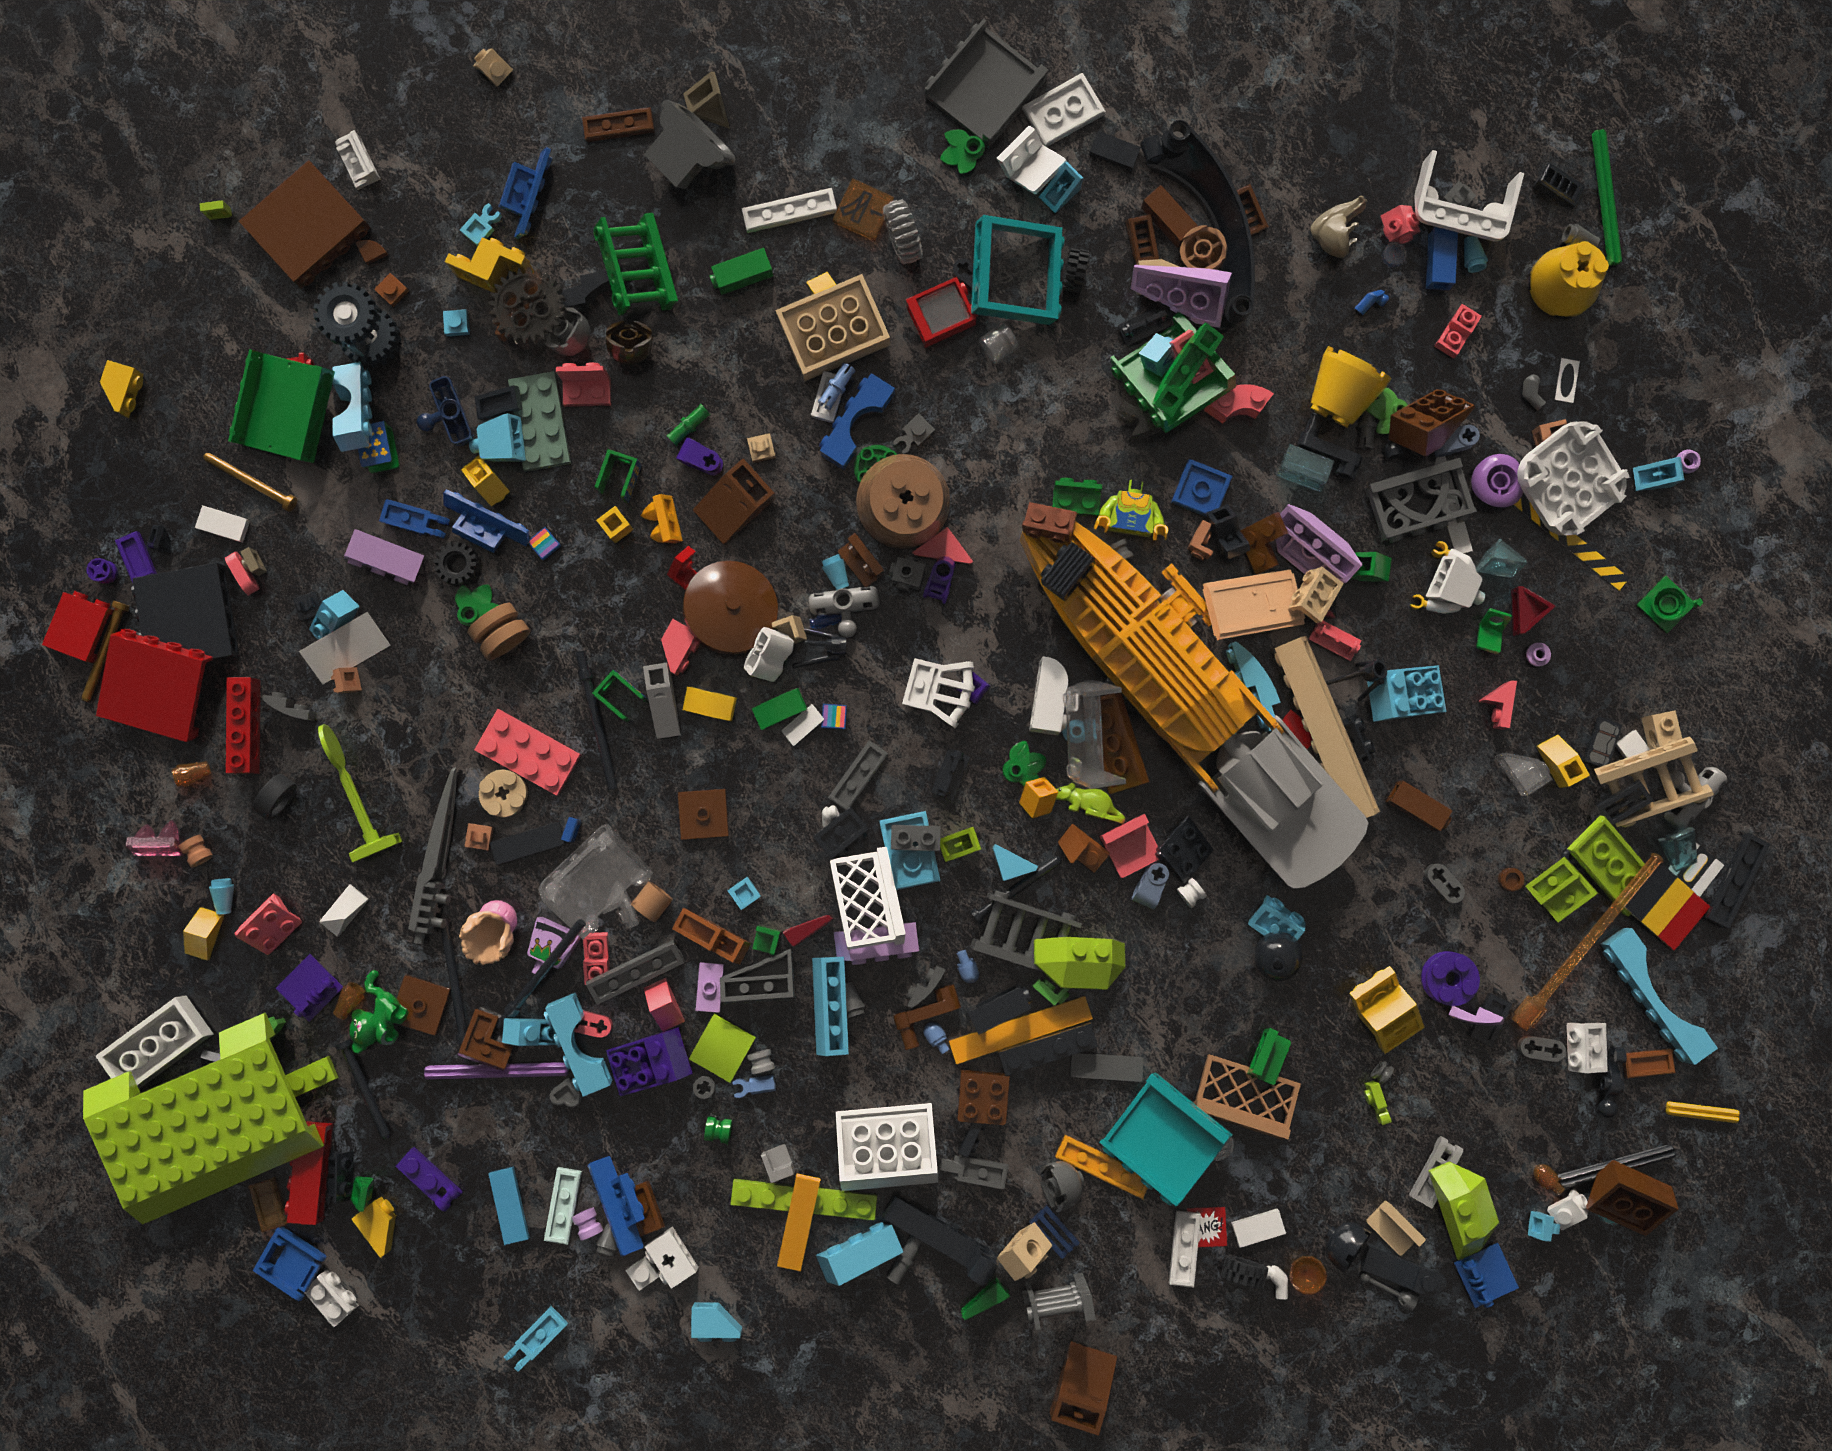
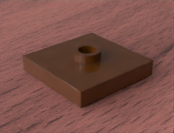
[678,789,729,840]
[396,975,451,1036]

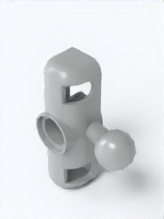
[809,586,880,638]
[1664,767,1727,829]

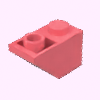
[661,619,700,676]

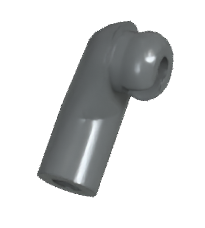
[1522,375,1546,411]

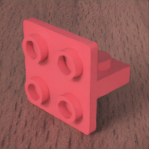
[234,894,302,955]

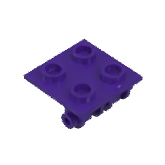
[276,954,344,1022]

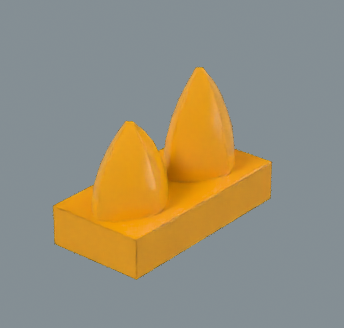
[641,494,683,544]

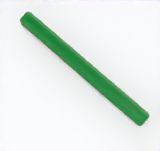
[1592,129,1622,266]

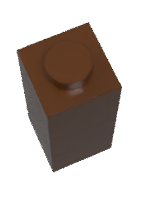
[1141,185,1198,249]
[1385,781,1453,831]

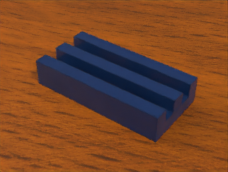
[1029,1205,1080,1259]

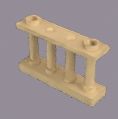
[1594,737,1714,827]

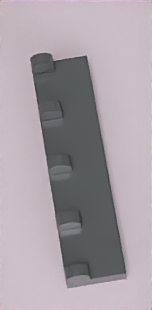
[586,940,684,1005]

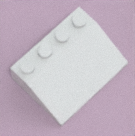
[836,1103,938,1191]

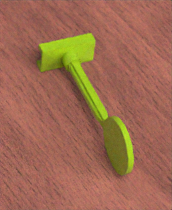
[318,724,402,862]

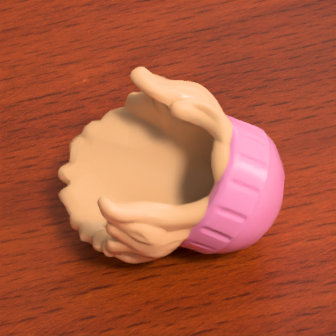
[459,900,517,965]

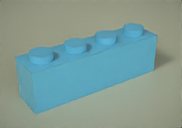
[812,957,849,1056]

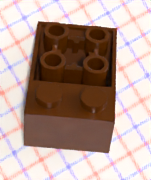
[1389,389,1475,457]
[693,458,777,544]
[1050,1341,1117,1436]

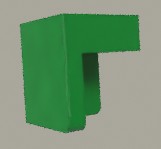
[752,925,782,955]

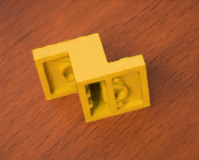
[445,237,534,295]
[1350,966,1424,1054]

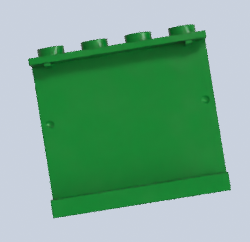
[228,349,335,463]

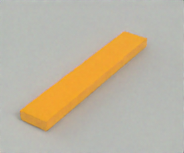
[949,996,1093,1064]

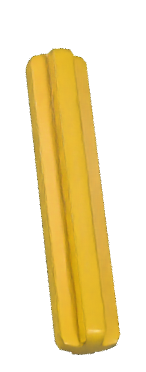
[1666,1102,1740,1123]

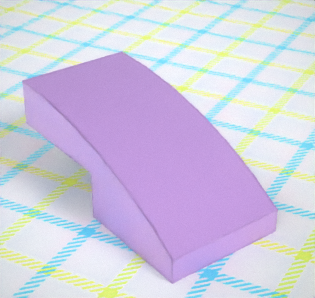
[1449,1006,1504,1025]

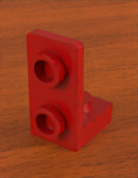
[667,546,697,590]

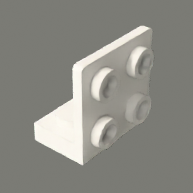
[997,126,1067,194]

